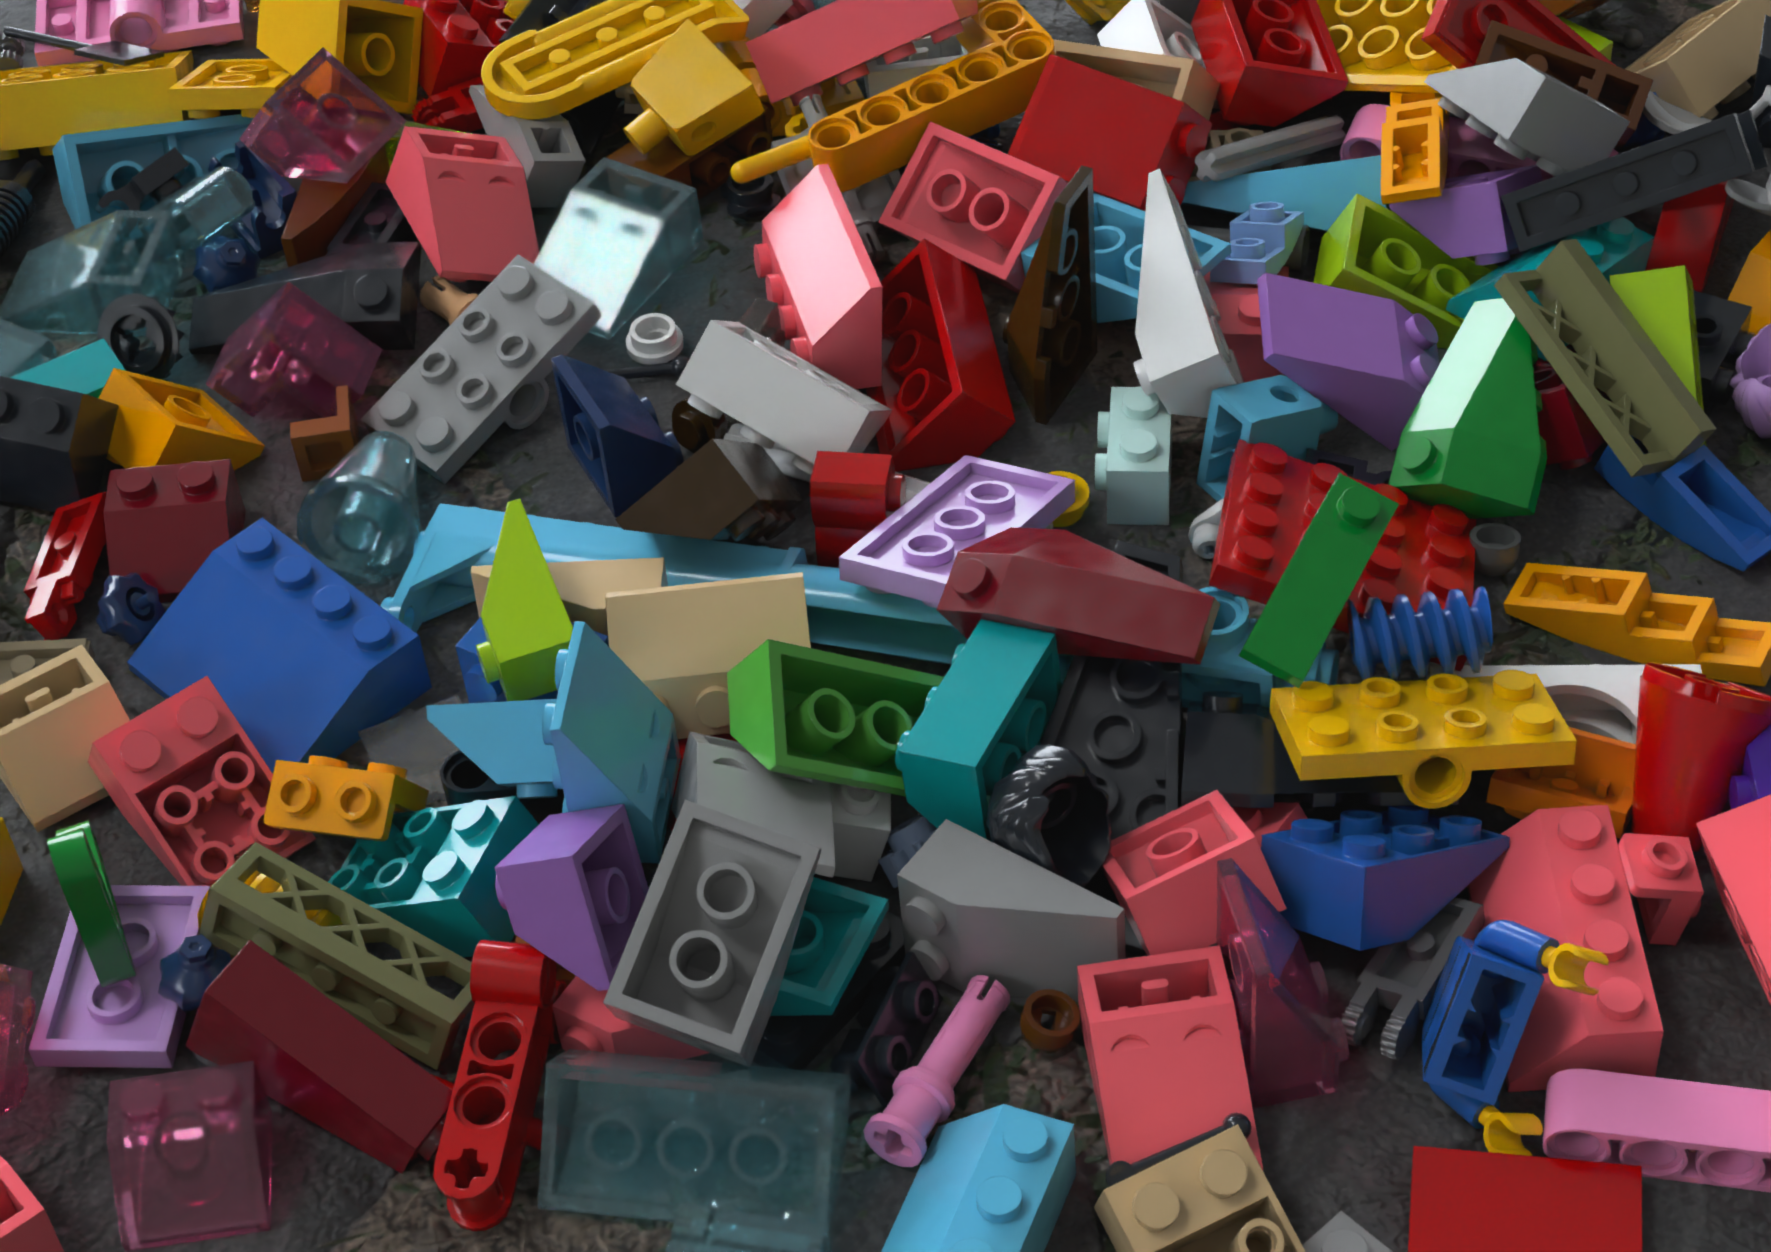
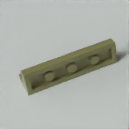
[1494,239,1716,477]
[199,842,475,1070]

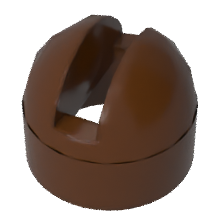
[1020,989,1080,1053]

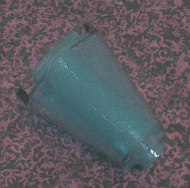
[297,431,421,585]

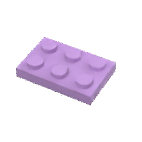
[29,885,210,1068]

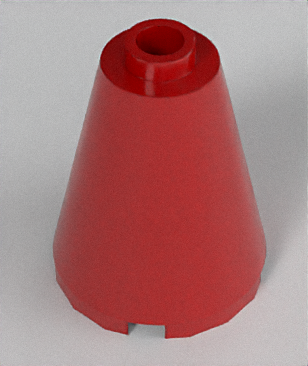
[1630,662,1771,852]

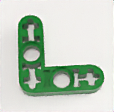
[47,820,136,988]

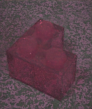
[206,282,382,418]

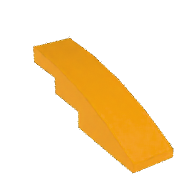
[1381,92,1449,205]
[1503,563,1771,687]

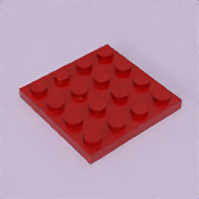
[1209,439,1476,672]

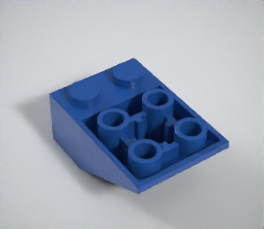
[1261,806,1510,951]

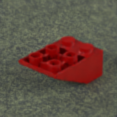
[403,0,514,96]

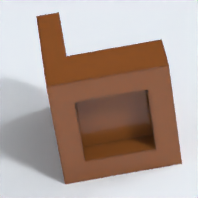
[290,385,361,482]

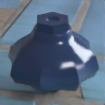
[192,234,261,293]
[96,572,166,645]
[158,934,235,1013]

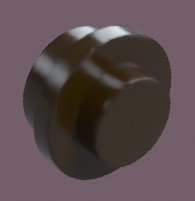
[672,398,727,453]

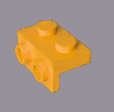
[264,755,429,842]

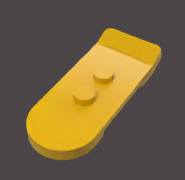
[481,0,749,120]

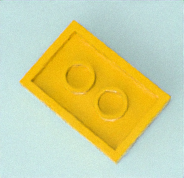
[168,59,304,119]

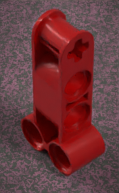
[433,940,567,1231]

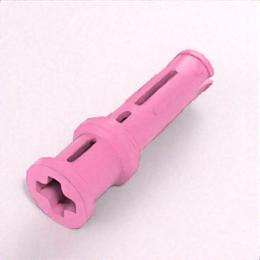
[864,975,1010,1167]

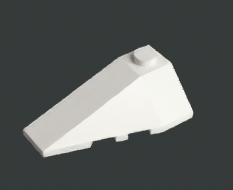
[1133,169,1244,418]

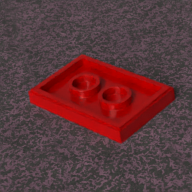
[1407,1146,1642,1252]

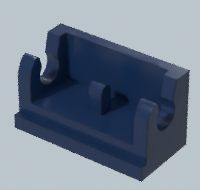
[208,137,297,259]

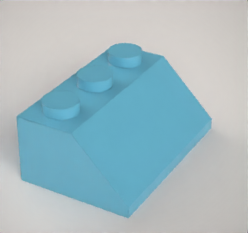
[881,1104,1076,1252]

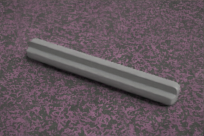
[1194,115,1346,183]

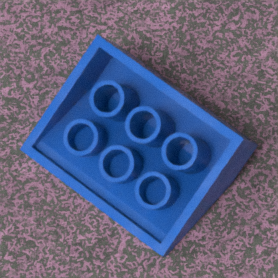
[127,518,432,773]

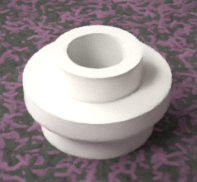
[626,313,684,365]

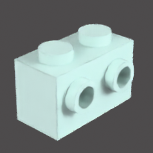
[1095,386,1172,525]

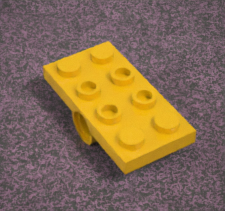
[1270,670,1577,809]

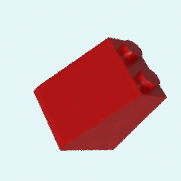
[1008,54,1213,211]

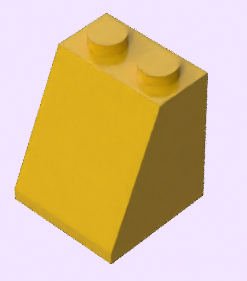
[256,0,423,114]

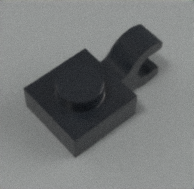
[95,147,189,236]

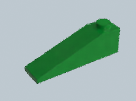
[1389,298,1547,519]

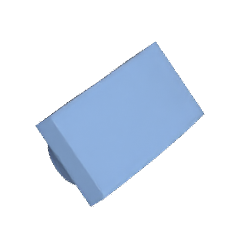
[1210,202,1304,284]

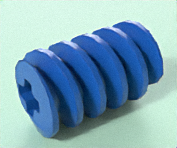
[1347,586,1493,681]

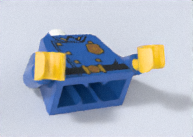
[1422,920,1609,1156]

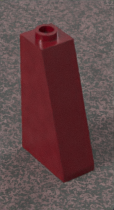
[186,940,452,1174]

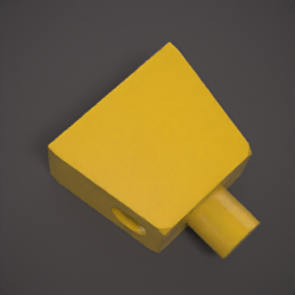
[623,19,765,156]

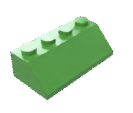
[727,639,944,797]

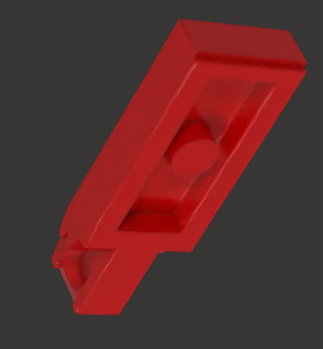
[23,492,106,640]

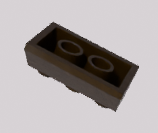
[615,439,804,542]

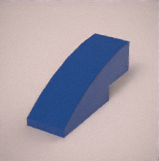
[1594,435,1771,572]

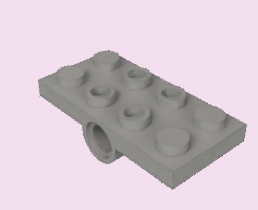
[360,254,603,484]

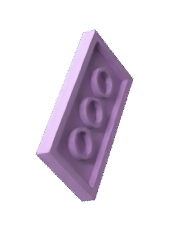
[839,455,1075,608]

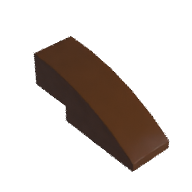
[281,135,390,267]

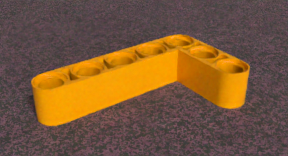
[808,0,1055,192]

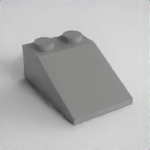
[603,800,821,1067]
[897,819,1126,1002]

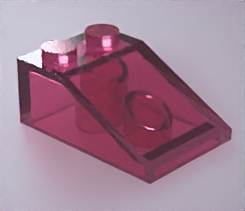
[1216,858,1349,1109]

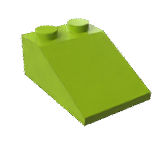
[1313,193,1499,349]

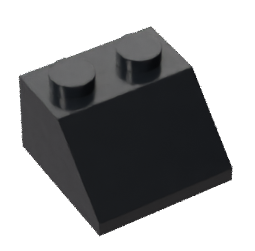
[0,376,119,512]

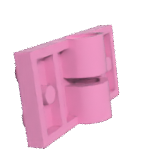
[34,0,244,66]

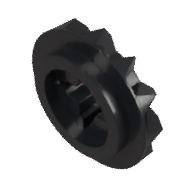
[97,292,185,379]

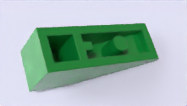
[1238,472,1399,688]

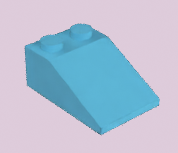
[1021,193,1232,323]

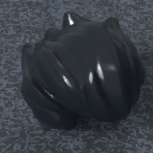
[985,745,1112,887]

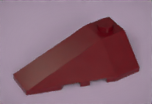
[937,527,1221,665]

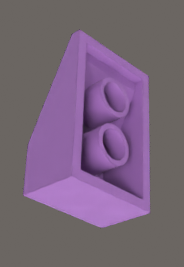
[1257,273,1440,451]

